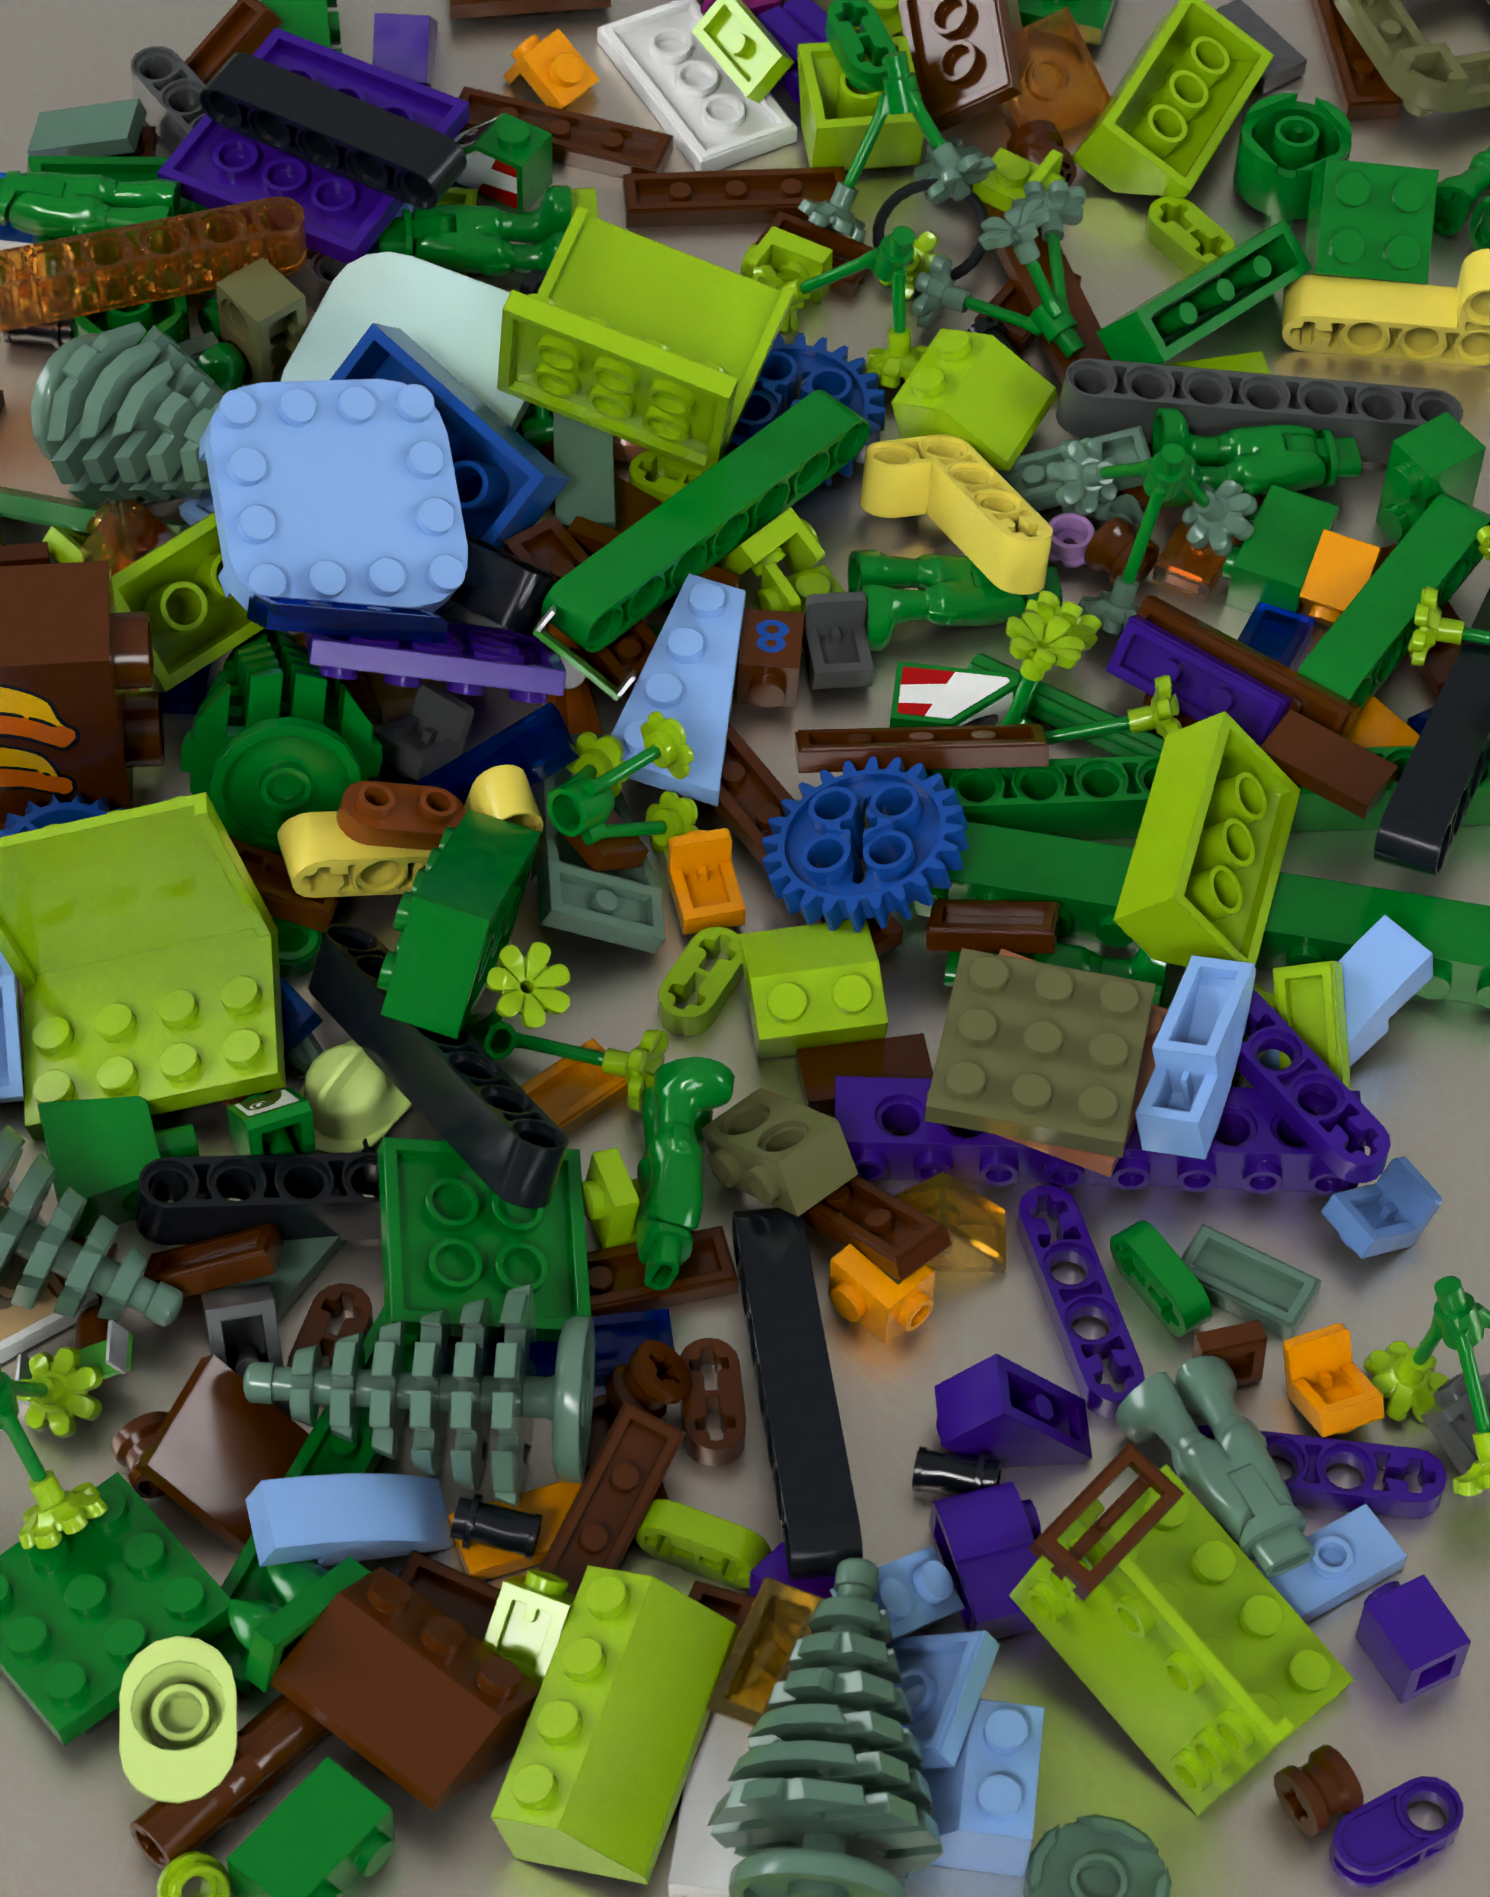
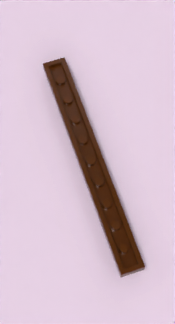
[504,516,904,957]

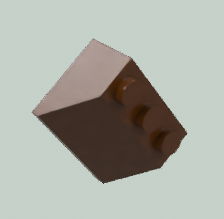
[270,1567,541,1811]

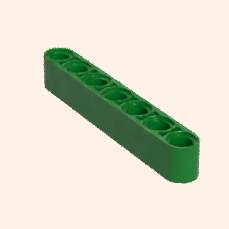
[541,389,870,653]

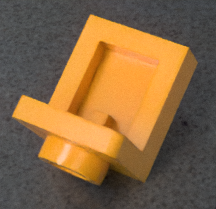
[503,28,600,110]
[667,828,746,935]
[828,1244,936,1345]
[1283,1323,1385,1438]

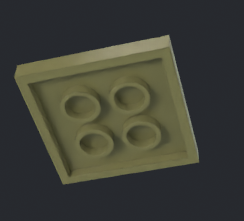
[924,948,1156,1158]

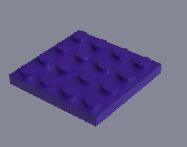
[157,27,470,264]
[304,616,567,704]

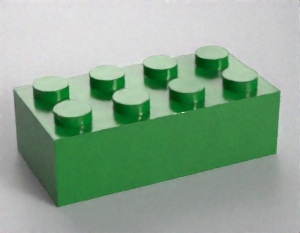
[377,809,541,1039]

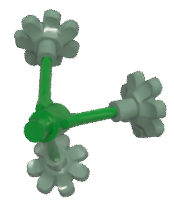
[797,51,997,243]
[911,180,1086,360]
[1046,437,1257,635]

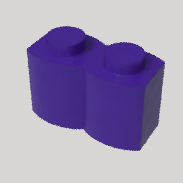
[929,1481,1041,1640]

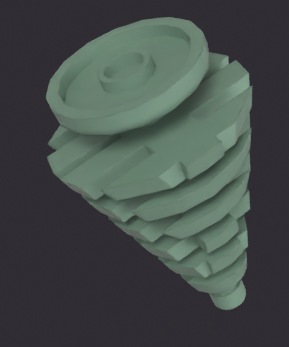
[30,321,226,507]
[0,1124,183,1327]
[243,1284,595,1509]
[707,1558,943,1897]

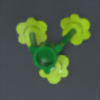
[547,711,698,859]

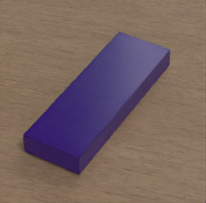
[1105,615,1293,747]

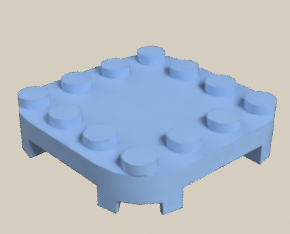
[199,379,468,631]

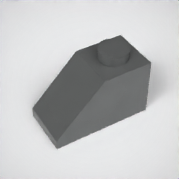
[201,1282,292,1419]

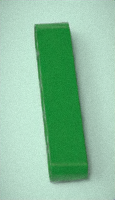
[1298,492,1490,716]

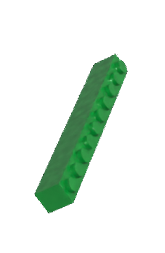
[909,821,1490,1009]

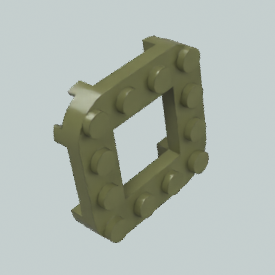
[1333,0,1490,117]

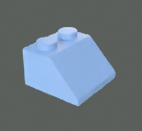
[920,1699,1045,1877]

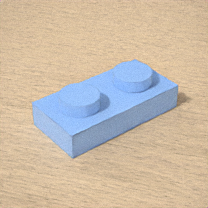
[830,1545,965,1644]

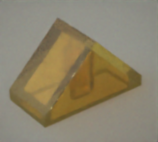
[879,1171,1006,1273]
[706,1577,825,1728]

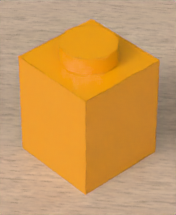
[1299,529,1383,627]

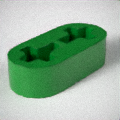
[825,0,897,92]
[1110,1220,1212,1337]

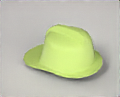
[299,1040,413,1153]
[119,1636,237,1804]

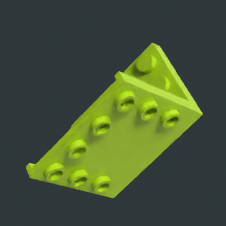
[497,205,794,472]
[0,792,286,1140]
[1009,1464,1354,1816]

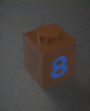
[737,608,805,708]

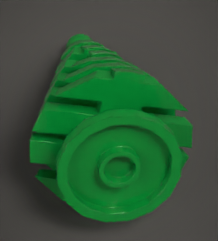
[180,628,382,853]

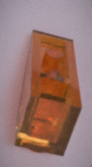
[80,498,178,576]

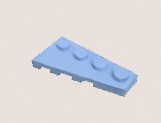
[611,573,746,807]

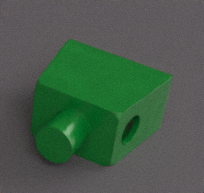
[37,1096,200,1238]

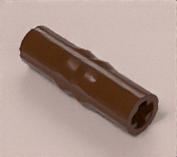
[129,1694,331,1870]

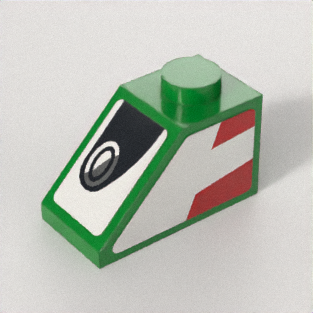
[454,113,553,213]
[890,661,1019,728]
[227,1087,316,1155]

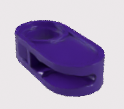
[1329,1776,1463,1888]

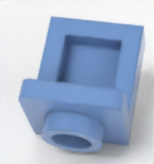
[1321,1156,1442,1259]

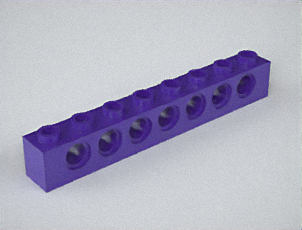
[833,1076,1365,1196]

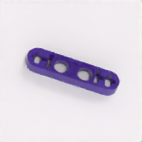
[1236,990,1391,1183]
[1016,1185,1145,1419]
[1176,1425,1447,1519]

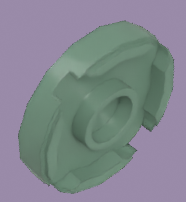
[1023,1814,1172,1897]

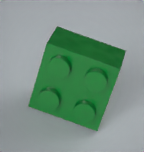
[1304,159,1439,285]

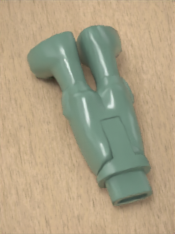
[1115,1356,1315,1578]

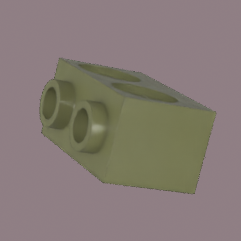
[216,257,308,386]
[701,1087,858,1217]

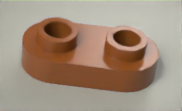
[336,781,466,850]

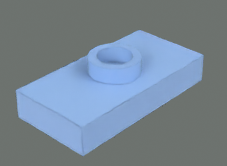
[1255,1504,1407,1623]

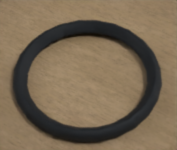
[873,178,989,281]

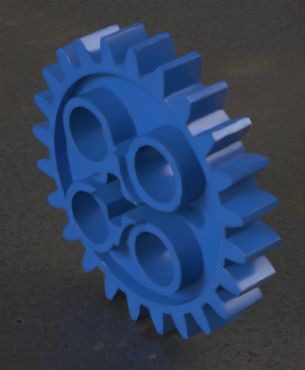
[723,333,885,486]
[762,756,969,933]

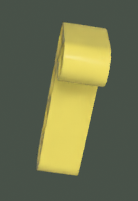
[1282,249,1490,366]
[860,434,1053,595]
[277,764,544,898]

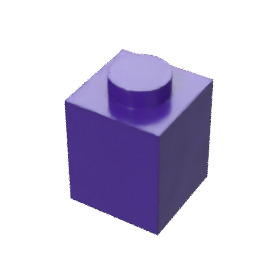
[1355,1574,1471,1704]

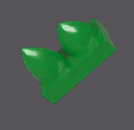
[228,1556,370,1693]

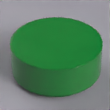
[272,917,322,978]

